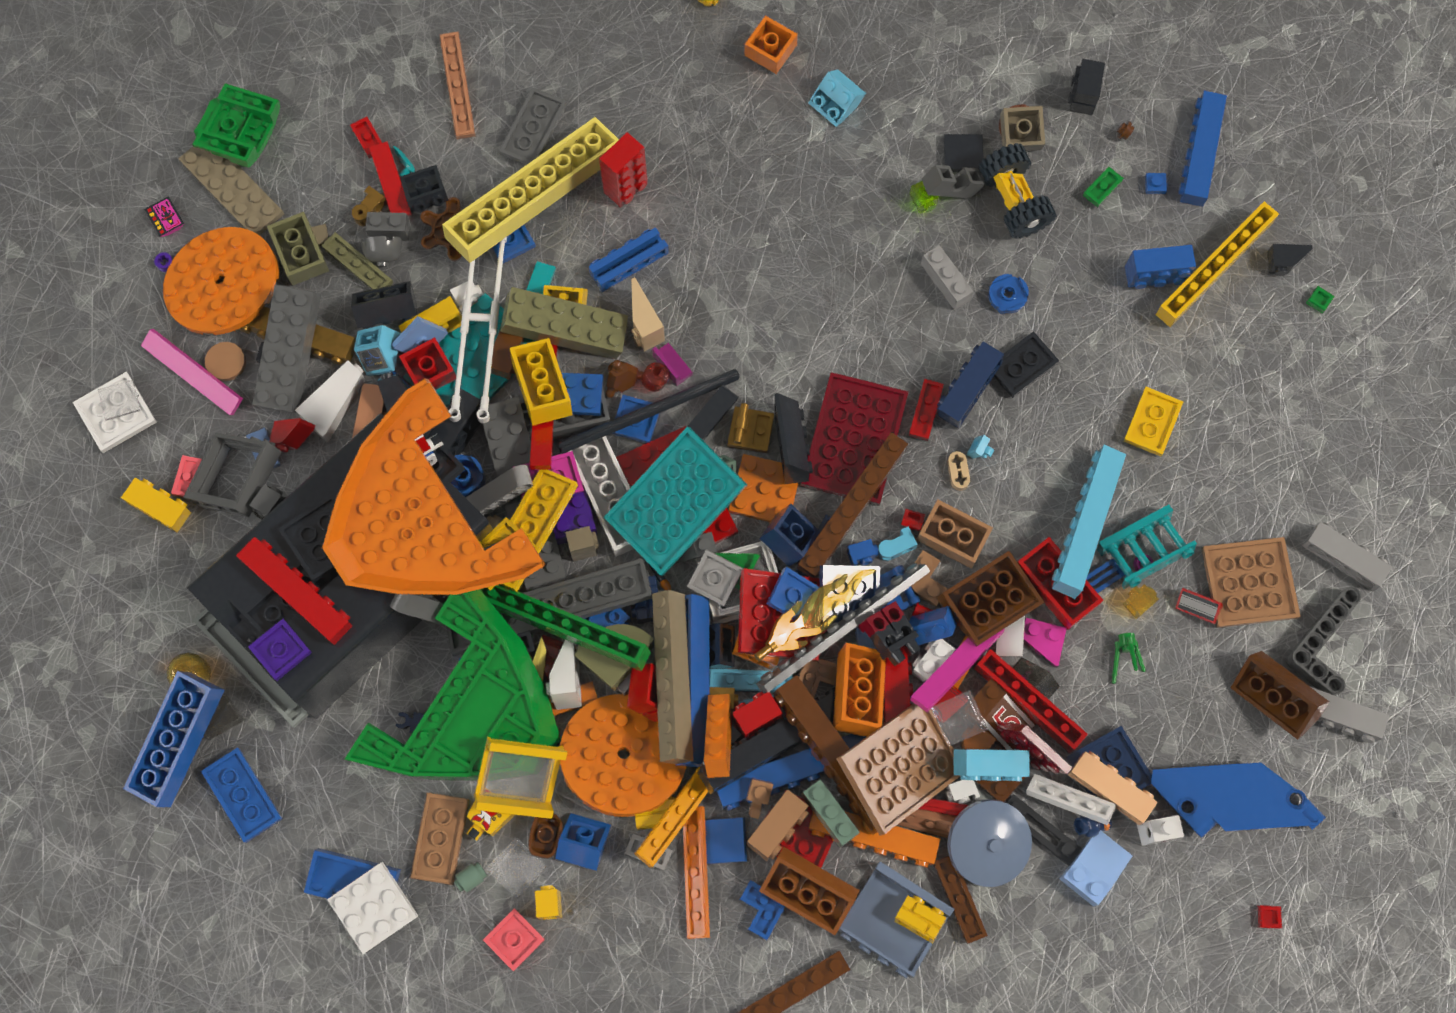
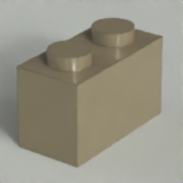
[565,526,599,562]

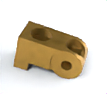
[352,186,387,226]

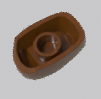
[529,813,562,859]

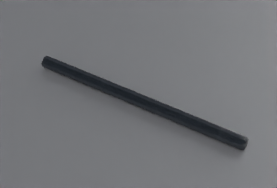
[558,369,740,454]

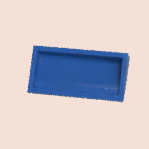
[304,848,401,899]

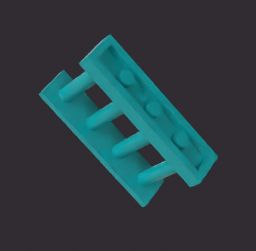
[1097,504,1197,589]

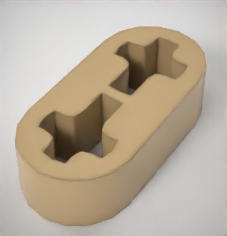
[947,451,970,491]

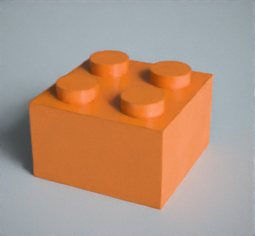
[744,15,798,74]

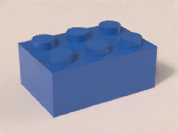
[1125,245,1196,289]

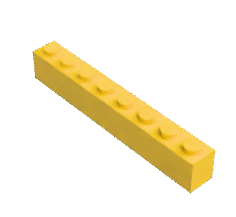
[1155,201,1279,327]

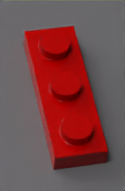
[908,379,944,441]

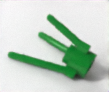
[1112,633,1146,684]

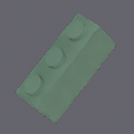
[801,779,860,848]

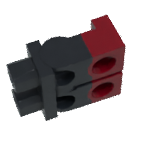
[858,601,920,666]

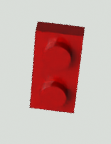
[350,116,382,159]

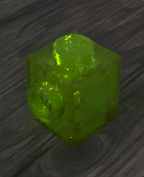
[909,181,939,213]

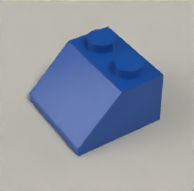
[555,813,611,871]

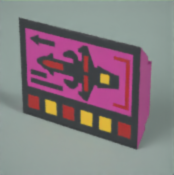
[144,196,184,237]

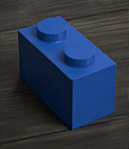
[909,606,957,645]

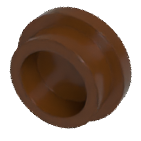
[1117,121,1135,140]

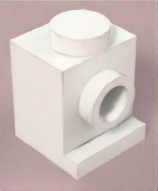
[450,281,483,314]
[945,780,980,804]

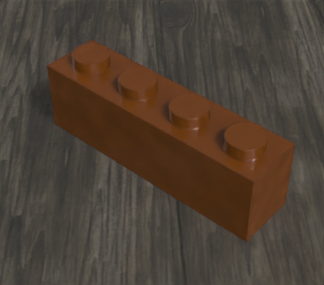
[491,328,525,380]

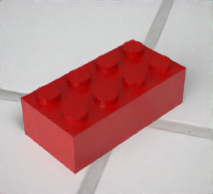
[599,132,648,208]
[1017,537,1104,630]

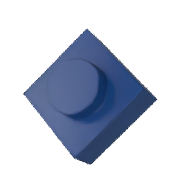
[1145,173,1167,194]

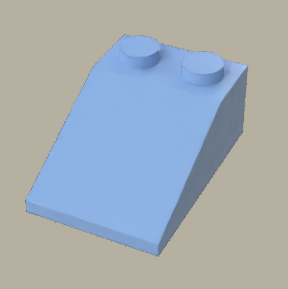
[1059,830,1132,907]

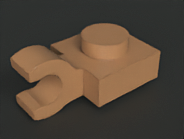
[746,778,773,819]

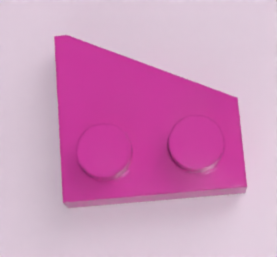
[1023,618,1067,668]

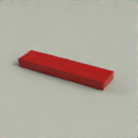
[369,141,412,216]

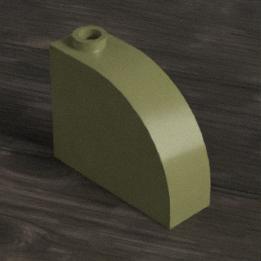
[574,624,655,691]

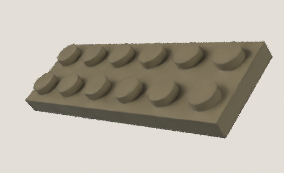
[178,147,284,235]

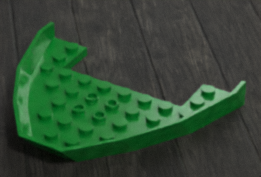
[345,589,561,781]

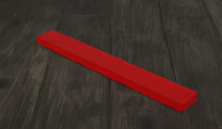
[530,344,558,470]

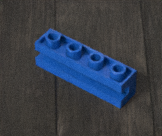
[588,227,669,292]

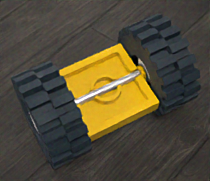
[979,143,1057,239]

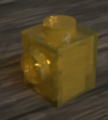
[1123,584,1159,619]

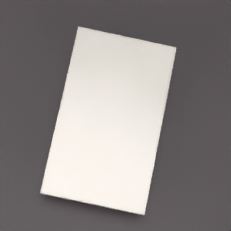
[996,616,1025,656]

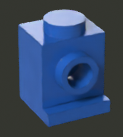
[846,539,879,566]

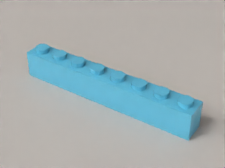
[1052,444,1126,599]

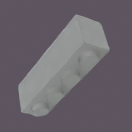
[1302,521,1392,591]
[1311,687,1389,743]

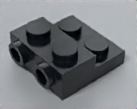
[400,165,449,213]

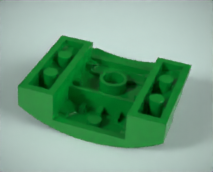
[192,83,281,168]

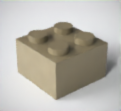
[1000,106,1045,151]

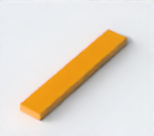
[634,767,708,868]

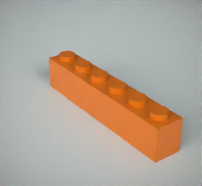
[808,811,940,868]

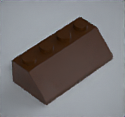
[1230,651,1330,740]

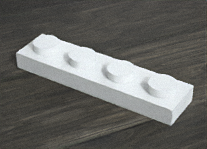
[1026,774,1116,825]

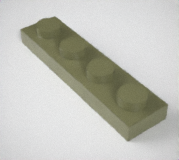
[322,232,393,290]

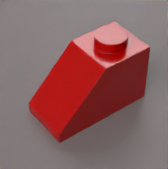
[269,418,315,452]

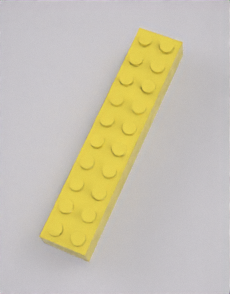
[442,117,619,263]

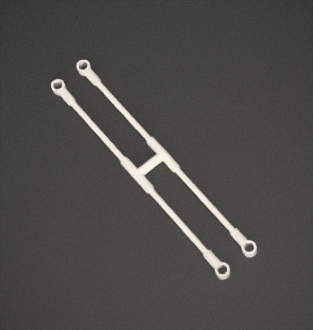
[448,237,507,423]

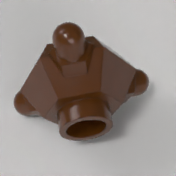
[605,360,646,398]

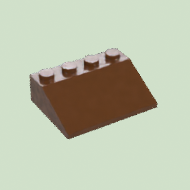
[937,551,1045,647]

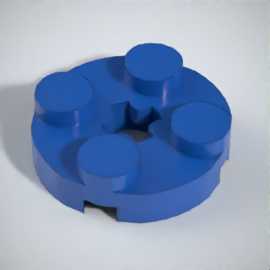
[988,274,1029,314]

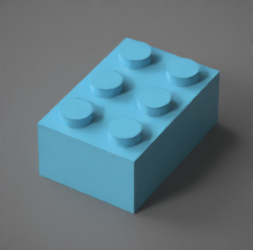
[954,749,1029,781]

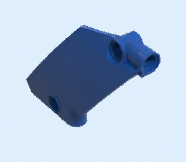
[1151,763,1326,838]

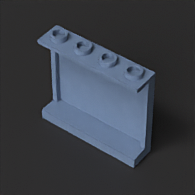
[839,862,954,979]

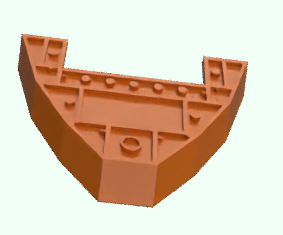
[322,379,545,595]

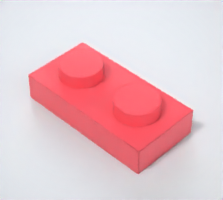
[171,455,202,498]

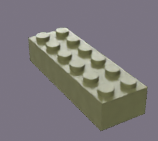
[500,287,628,359]

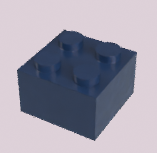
[760,504,820,567]

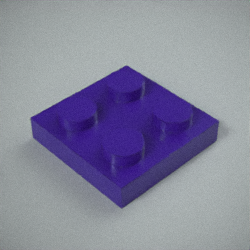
[248,619,312,681]

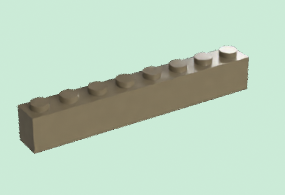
[652,590,693,764]

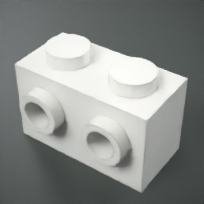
[912,639,956,683]

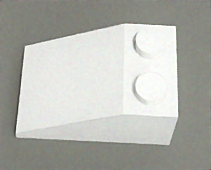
[546,640,582,710]

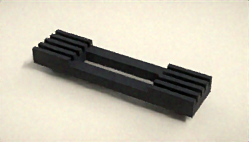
[1007,794,1082,866]

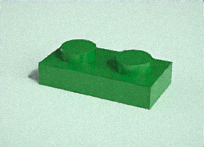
[1083,167,1124,208]

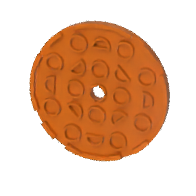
[163,227,279,335]
[560,694,686,817]

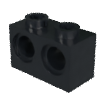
[709,623,735,669]

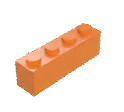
[704,694,732,778]

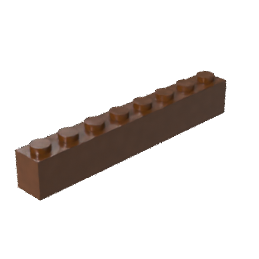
[797,432,908,578]
[772,675,877,835]

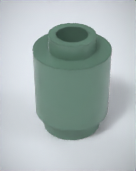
[454,862,487,893]

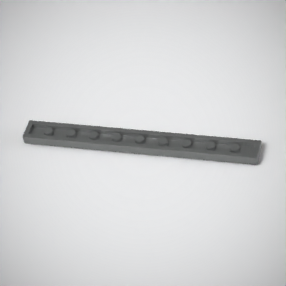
[756,563,930,692]

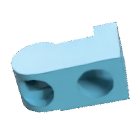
[878,526,918,561]

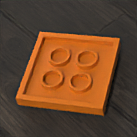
[729,454,799,523]

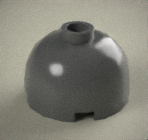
[361,236,402,267]

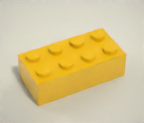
[510,338,572,426]

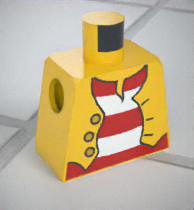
[467,787,515,841]

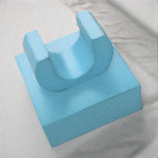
[966,435,994,459]

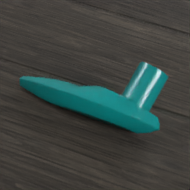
[393,146,415,176]

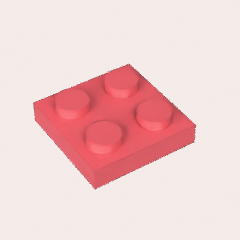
[483,908,545,971]

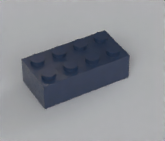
[937,341,1004,429]

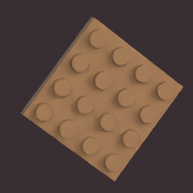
[1201,537,1301,628]

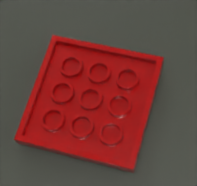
[738,568,820,662]

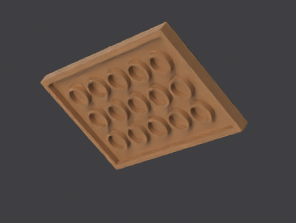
[837,703,960,835]

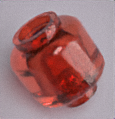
[641,362,670,392]

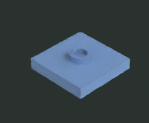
[392,316,448,353]

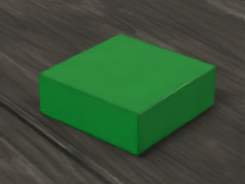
[1306,286,1335,314]

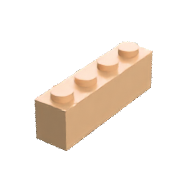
[1068,751,1158,825]

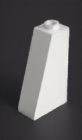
[295,361,365,443]

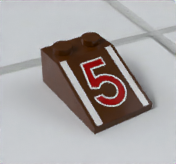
[961,678,1036,750]

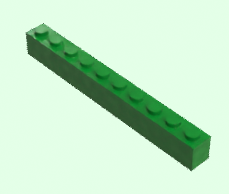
[480,584,651,671]

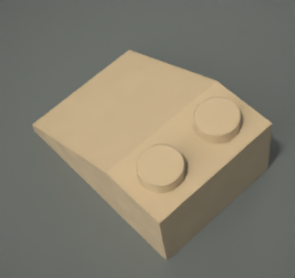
[631,278,665,352]

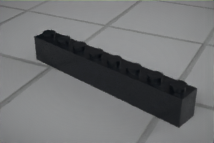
[698,687,835,795]

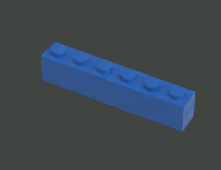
[1178,90,1227,207]

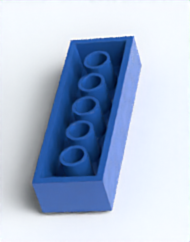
[123,671,224,807]

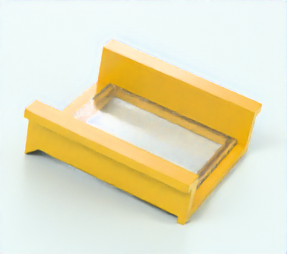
[474,737,568,819]

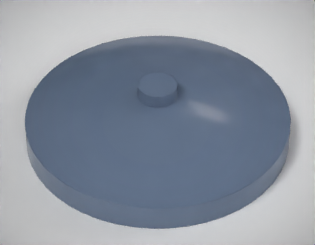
[948,799,1032,887]

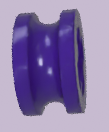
[154,252,173,272]

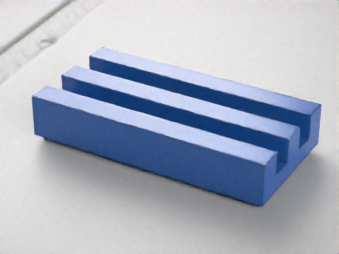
[1086,559,1125,593]

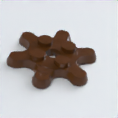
[420,197,462,262]

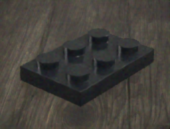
[994,331,1059,398]

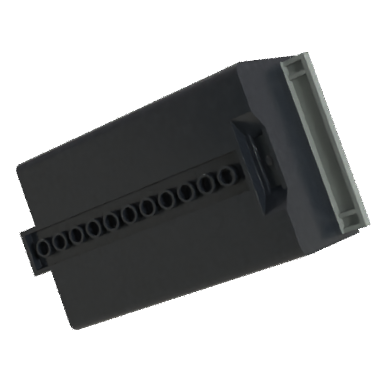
[187,413,493,728]

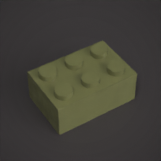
[267,212,329,286]

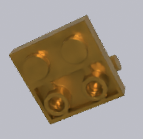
[727,403,774,453]

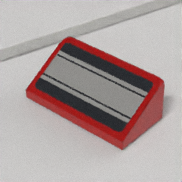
[1175,588,1223,624]

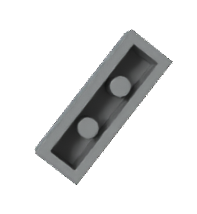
[921,245,974,310]

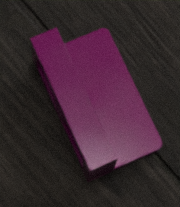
[652,342,693,386]

